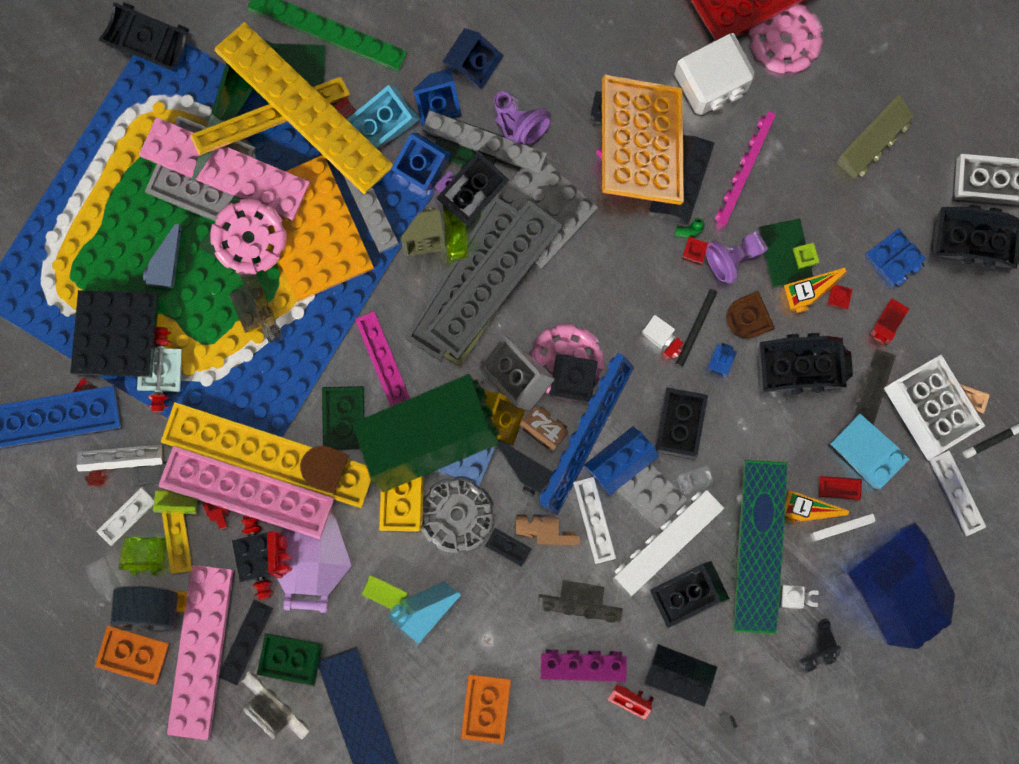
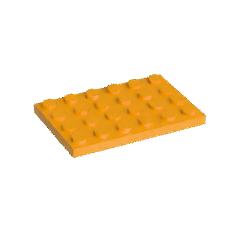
[602,75,684,205]
[261,155,374,302]

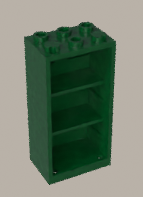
[352,374,500,493]

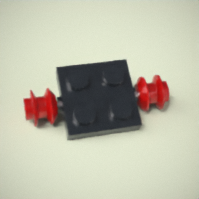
[232,515,275,600]

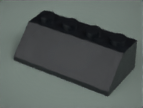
[649,135,715,225]

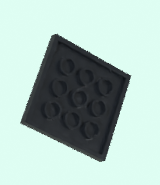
[70,290,160,378]

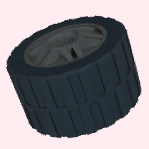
[111,586,178,632]

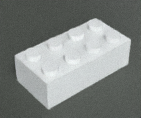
[954,154,1019,205]

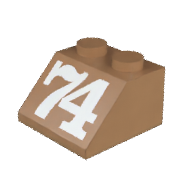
[520,406,569,453]

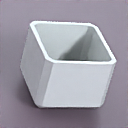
[674,33,755,115]

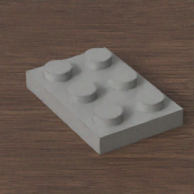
[617,463,687,529]

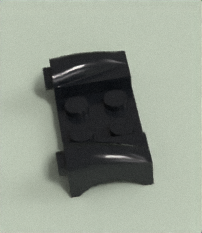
[98,2,192,73]

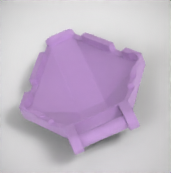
[277,508,352,613]

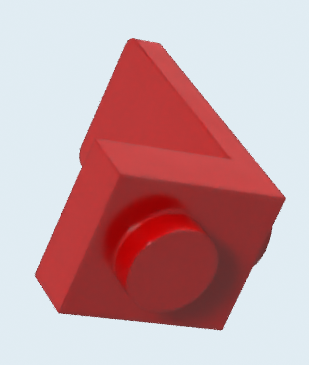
[870,298,909,344]

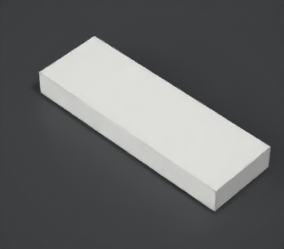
[96,487,154,546]
[810,514,876,541]

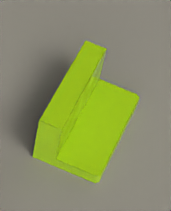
[153,490,198,514]
[361,575,409,609]

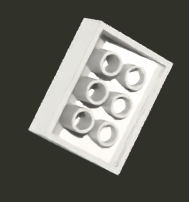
[884,355,985,460]

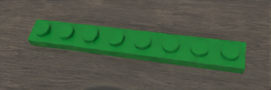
[247,0,407,71]

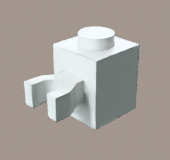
[779,585,818,609]

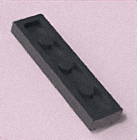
[219,599,274,686]

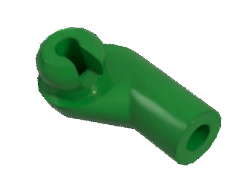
[675,218,705,238]

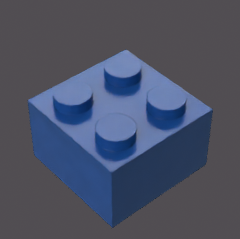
[390,133,452,191]

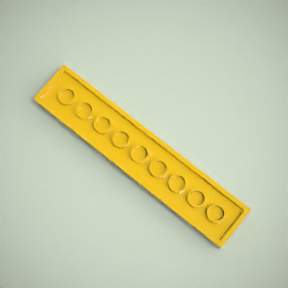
[214,22,393,195]
[161,402,371,509]

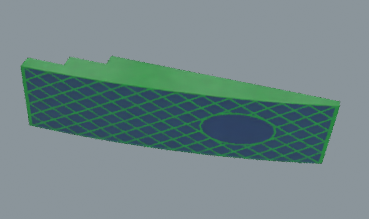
[733,459,788,634]

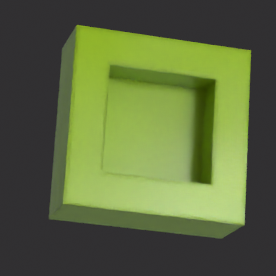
[793,243,820,269]

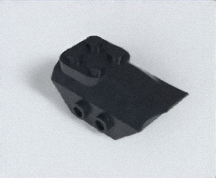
[933,204,1019,269]
[758,333,853,394]

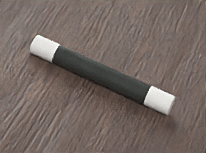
[963,424,1019,459]

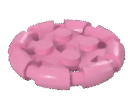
[749,3,824,74]
[210,199,287,275]
[529,323,604,394]

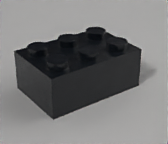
[655,387,708,459]

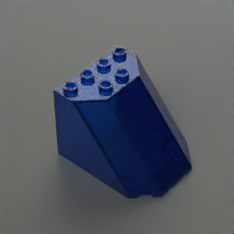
[836,522,955,649]

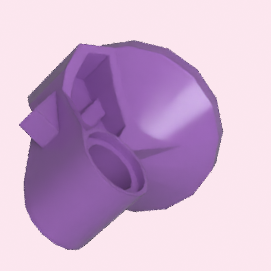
[494,91,551,146]
[706,231,768,284]

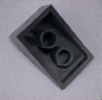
[436,151,509,226]
[495,439,552,497]
[650,561,730,628]

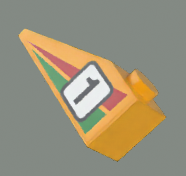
[784,268,847,313]
[785,490,849,524]

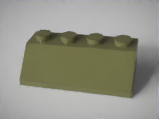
[836,94,914,179]
[401,207,446,256]

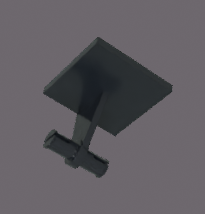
[798,618,841,673]

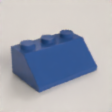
[584,426,659,496]

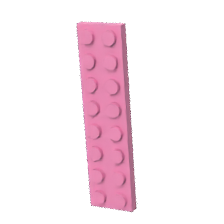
[139,117,310,221]
[159,446,334,539]
[167,565,234,740]

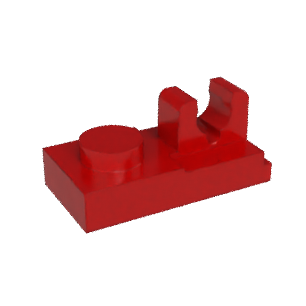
[267,531,293,579]
[608,684,654,720]

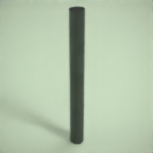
[675,289,717,367]

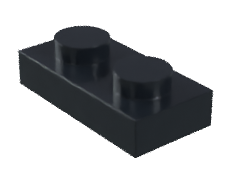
[485,528,532,567]

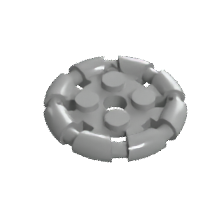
[422,477,495,553]

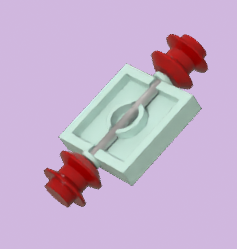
[137,327,182,412]

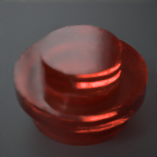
[85,471,106,486]

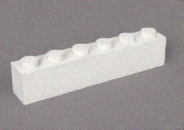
[614,490,724,596]

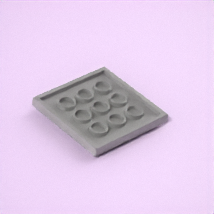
[145,116,255,222]
[480,160,598,269]

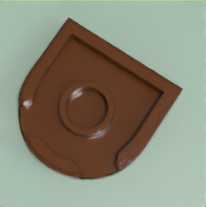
[726,291,775,339]
[300,446,349,495]

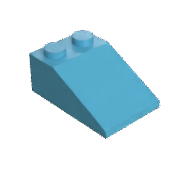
[347,85,420,149]
[830,413,909,489]
[388,581,461,644]

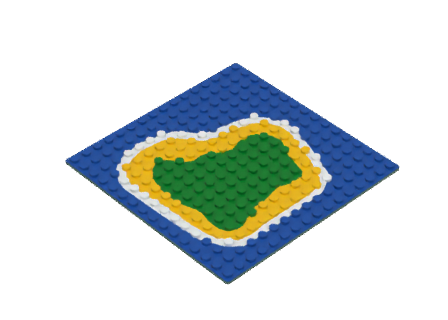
[0,43,434,438]

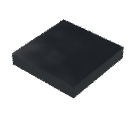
[549,354,598,402]

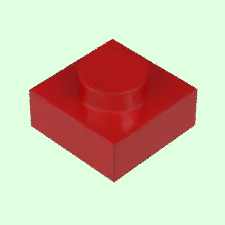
[682,237,708,264]
[827,285,853,310]
[662,337,684,360]

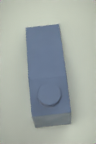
[143,224,182,290]

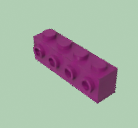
[540,649,627,682]

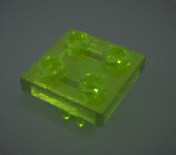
[119,537,167,575]

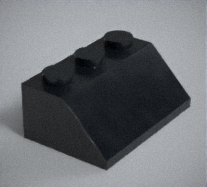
[643,644,717,707]

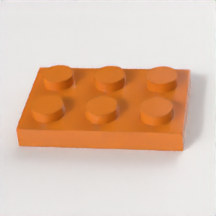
[95,626,169,685]
[461,675,511,744]

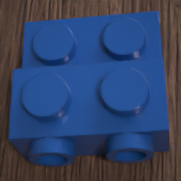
[865,228,926,287]

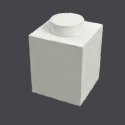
[641,315,675,349]

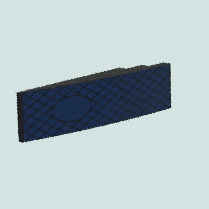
[318,647,399,764]

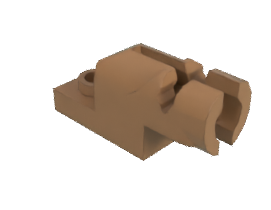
[516,514,580,545]

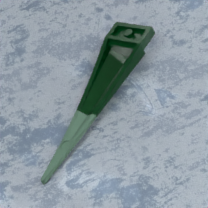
[191,39,278,182]

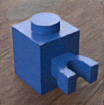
[707,343,737,378]

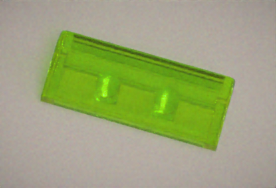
[442,205,468,263]

